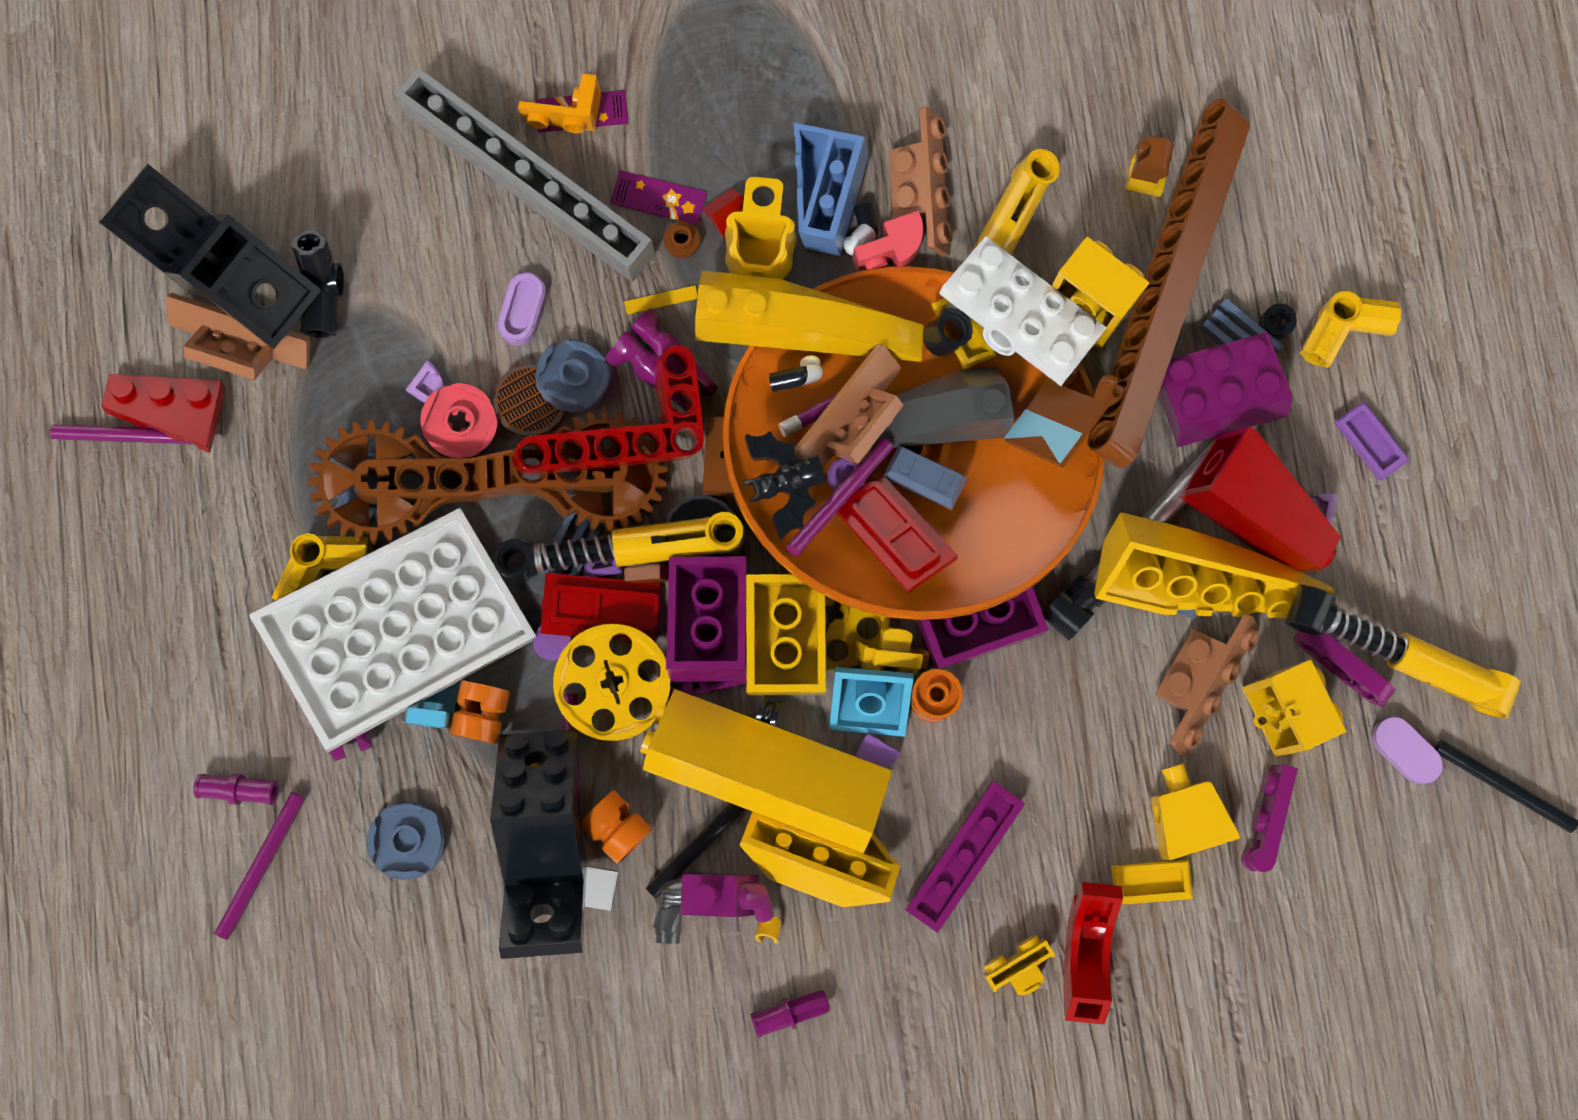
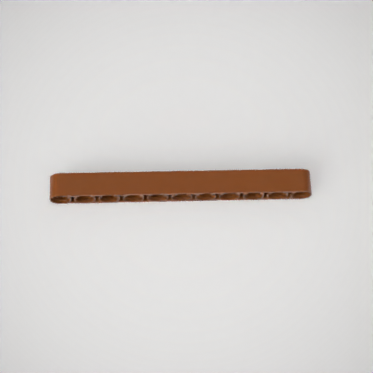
[1087,98,1250,468]

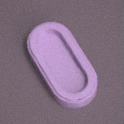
[497,272,547,346]
[1371,717,1443,784]

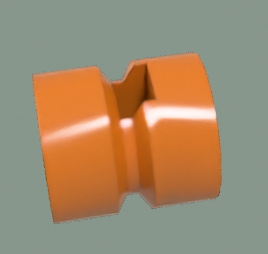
[910,669,963,722]
[448,681,510,744]
[580,790,653,864]

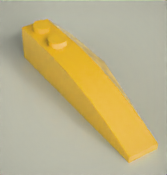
[695,271,924,362]
[1094,512,1335,618]

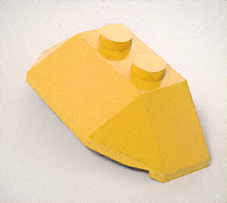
[740,811,901,907]

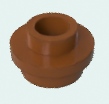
[663,221,700,258]

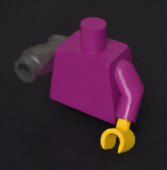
[653,872,782,944]

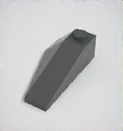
[870,366,1015,450]

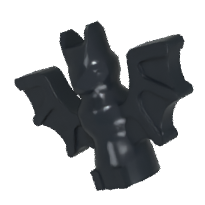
[743,431,825,540]

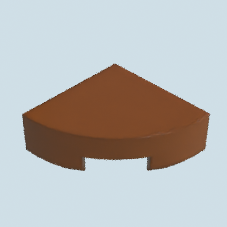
[624,563,669,583]

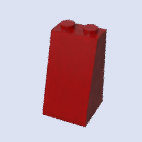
[1179,426,1342,572]

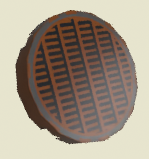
[493,364,566,437]

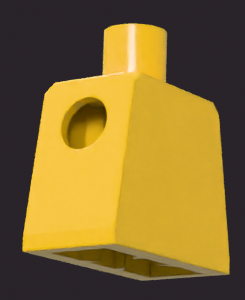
[1151,763,1240,860]

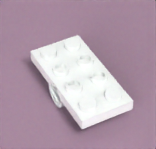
[939,236,1107,386]

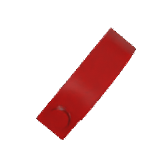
[1063,882,1123,1025]

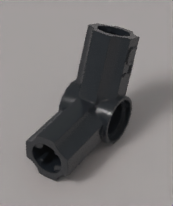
[291,230,344,338]

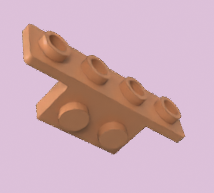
[889,106,953,256]
[166,293,310,380]
[795,344,904,469]
[1155,613,1260,757]

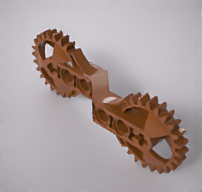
[308,410,668,545]

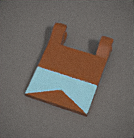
[1003,369,1124,468]

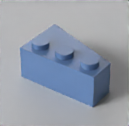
[793,122,869,256]

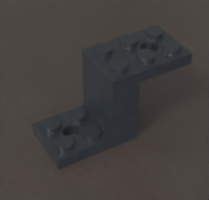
[98,164,321,349]
[490,729,587,959]

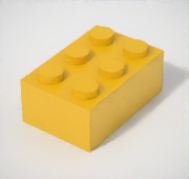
[1052,237,1150,351]
[746,574,826,695]

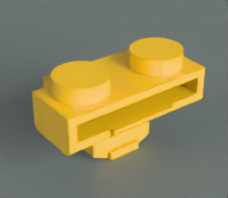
[854,626,929,675]
[983,934,1055,995]

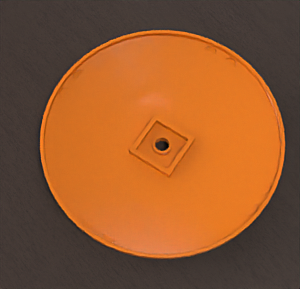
[723,266,1105,620]

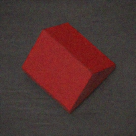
[702,188,744,239]

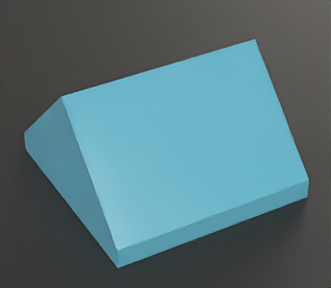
[829,667,913,737]

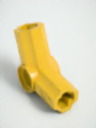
[1299,291,1402,368]
[271,533,374,601]

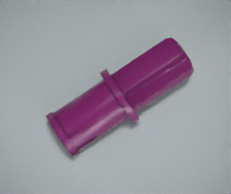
[750,990,830,1038]

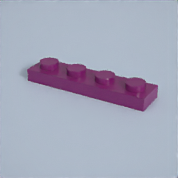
[904,781,1026,933]

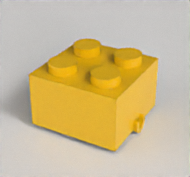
[1241,659,1347,757]

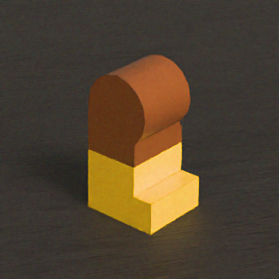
[1125,136,1174,197]

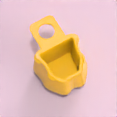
[725,177,797,279]

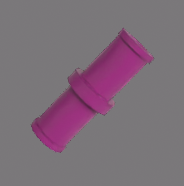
[193,773,279,805]

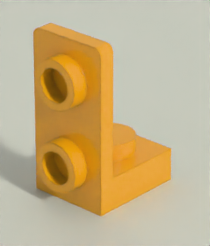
[518,73,602,133]

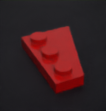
[101,374,225,453]

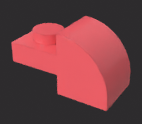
[852,211,923,272]

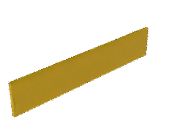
[624,285,698,315]

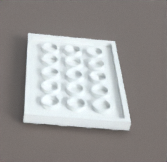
[249,508,536,753]

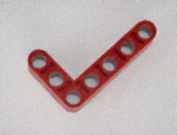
[512,345,705,475]

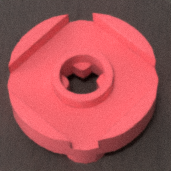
[420,383,497,458]

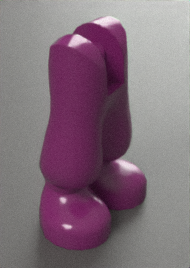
[605,308,719,411]

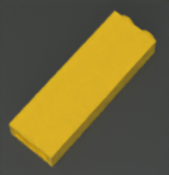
[640,689,893,853]

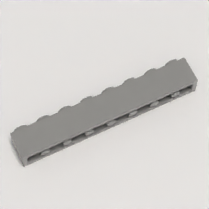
[394,67,655,282]

